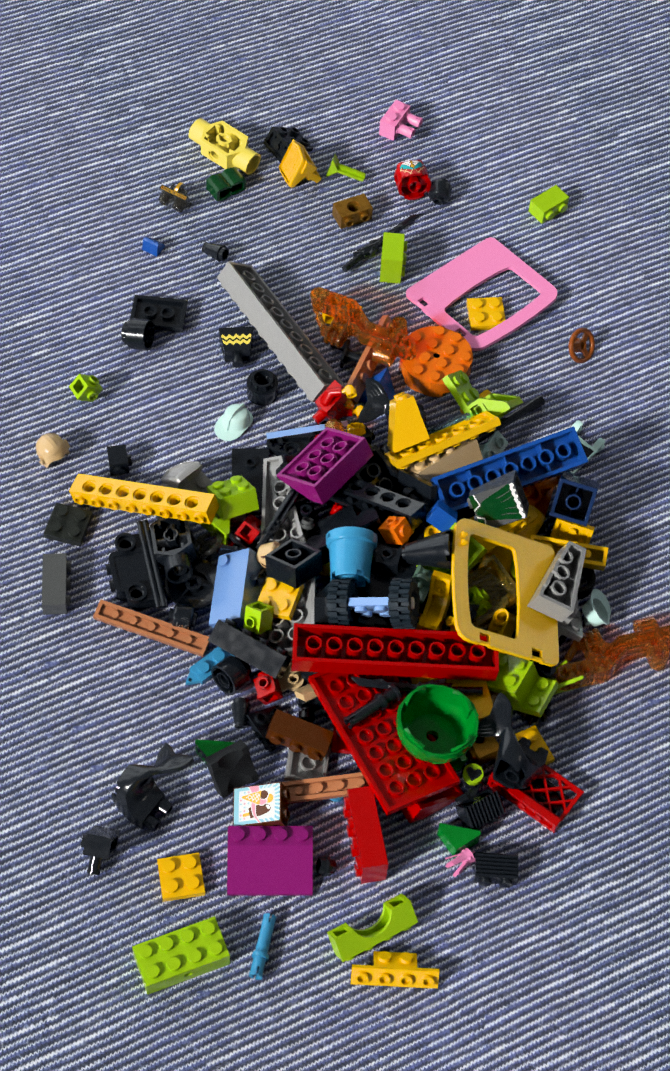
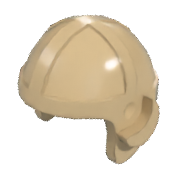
[36,433,70,468]

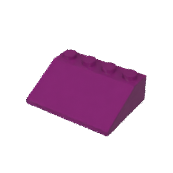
[277,427,373,504]
[227,826,313,896]

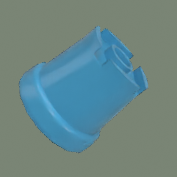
[325,526,378,588]

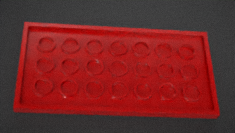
[308,672,461,816]

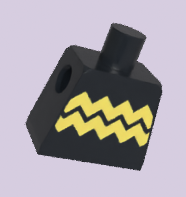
[219,327,253,368]

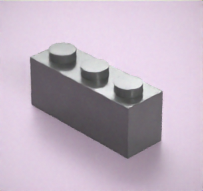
[42,553,71,615]

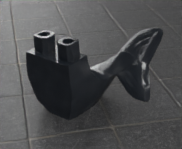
[358,378,427,427]
[477,693,548,790]
[111,743,194,831]

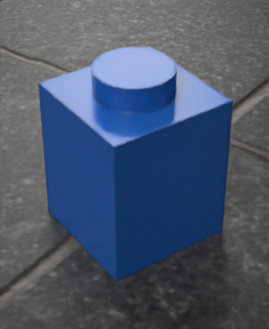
[426,500,458,532]

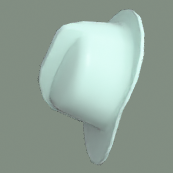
[214,403,253,441]
[582,589,611,627]

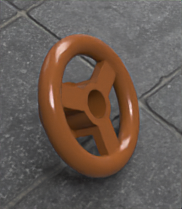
[568,328,595,363]

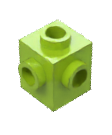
[69,374,103,402]
[468,585,492,620]

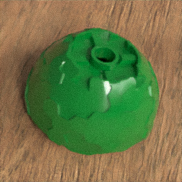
[396,684,479,764]

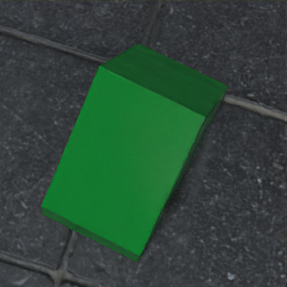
[437,823,481,858]

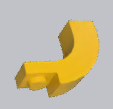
[416,570,452,631]

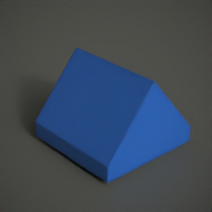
[142,237,165,257]

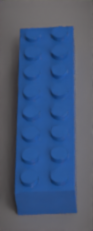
[429,426,589,513]

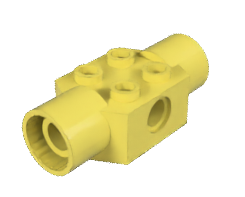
[189,118,261,175]

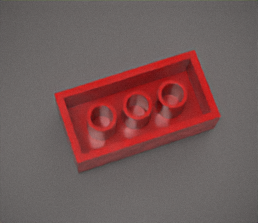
[343,786,388,884]

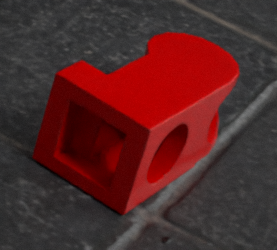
[234,514,261,545]

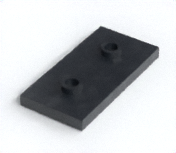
[232,449,269,515]

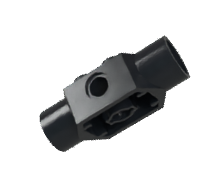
[150,516,198,584]

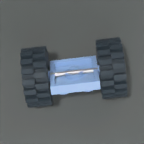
[326,578,420,629]

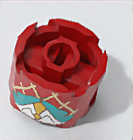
[394,160,431,200]

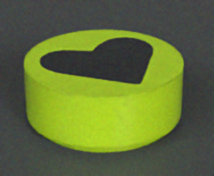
[463,763,484,786]

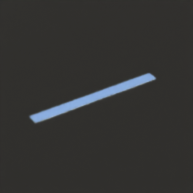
[266,420,348,439]

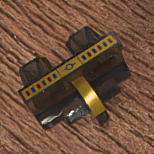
[158,182,192,213]

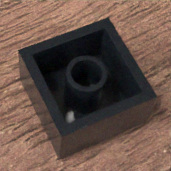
[265,538,323,589]

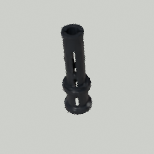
[344,684,402,729]

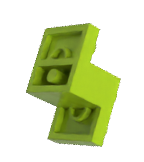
[486,653,559,717]

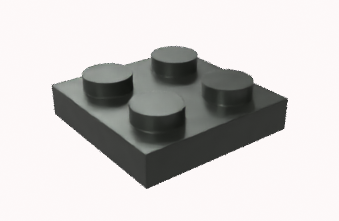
[44,503,93,547]

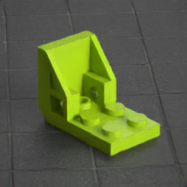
[442,370,523,419]

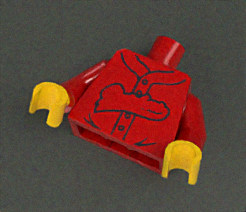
[312,380,364,425]

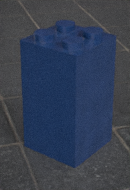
[549,473,599,526]

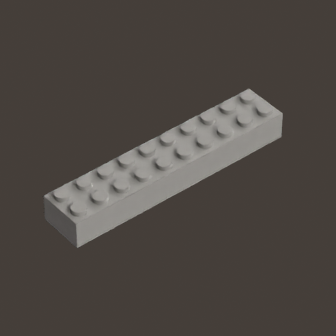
[217,261,346,402]

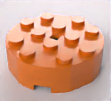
[399,326,473,397]

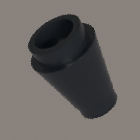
[202,242,229,262]
[231,697,251,729]

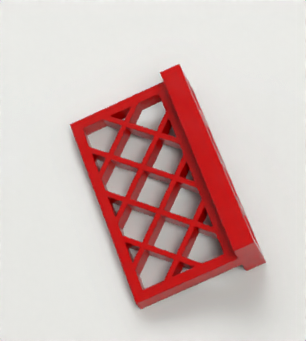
[487,764,584,833]

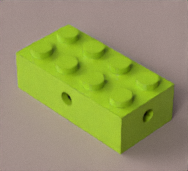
[132,916,230,995]

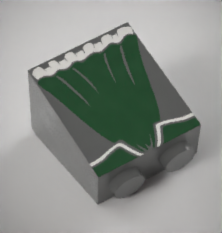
[467,470,529,528]

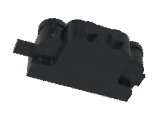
[105,520,168,610]

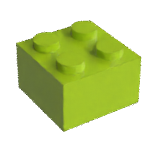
[379,232,408,284]
[206,475,259,520]

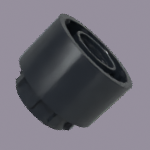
[121,318,155,351]
[247,369,278,406]
[211,655,252,695]

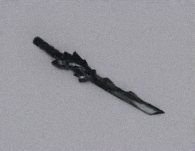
[342,213,422,272]
[351,676,483,695]

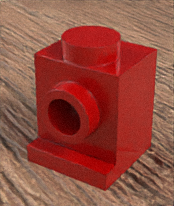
[253,671,283,705]

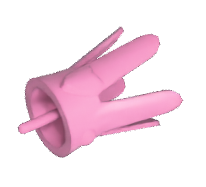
[445,848,475,877]

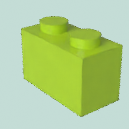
[528,185,569,224]

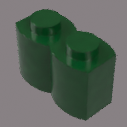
[206,167,246,201]

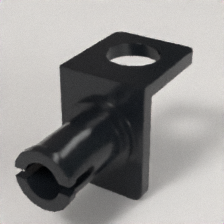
[330,335,362,368]

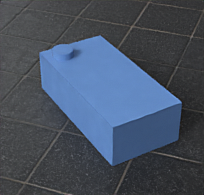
[209,548,262,628]

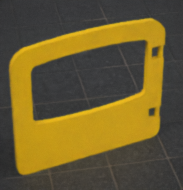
[451,518,559,667]

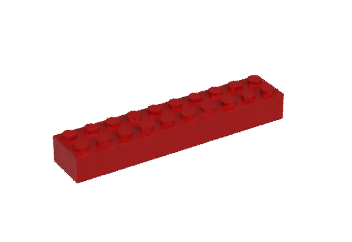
[291,623,499,681]

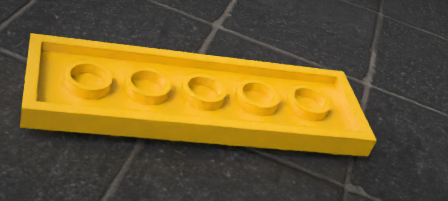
[384,411,501,469]

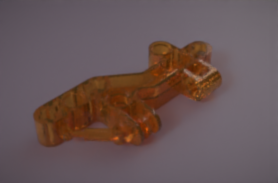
[310,287,417,367]
[556,616,670,691]

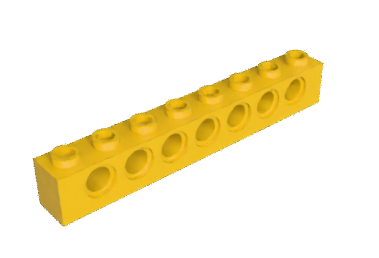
[69,474,219,524]

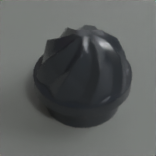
[316,855,337,877]

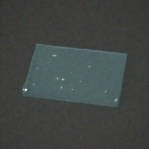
[427,413,470,432]

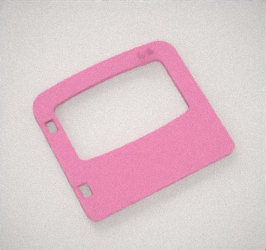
[406,237,558,351]

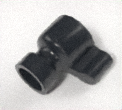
[298,697,322,723]

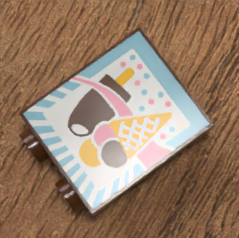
[233,782,290,826]

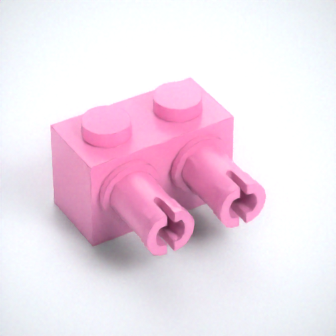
[379,100,423,141]

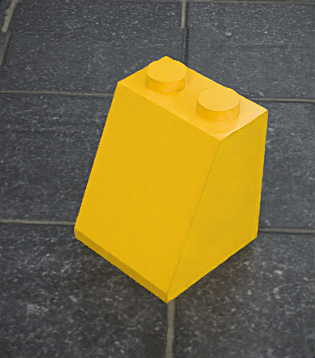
[387,392,430,453]

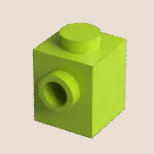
[243,601,274,634]

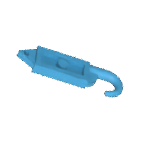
[186,647,235,685]

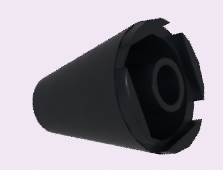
[402,529,453,570]

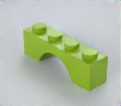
[327,893,418,962]

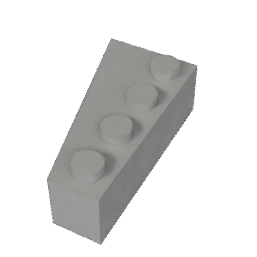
[527,541,587,623]

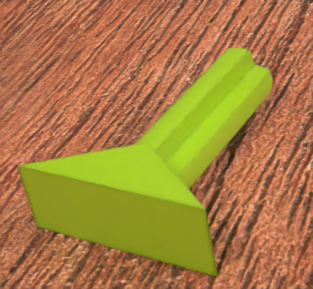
[326,153,366,182]

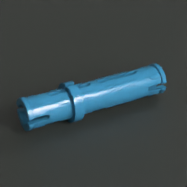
[249,913,277,980]

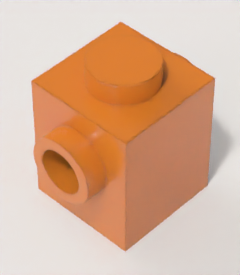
[378,516,414,545]

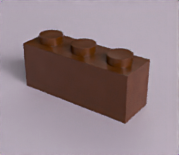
[265,709,334,761]

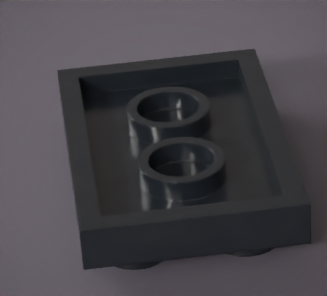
[130,295,188,333]

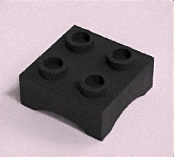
[205,740,259,798]

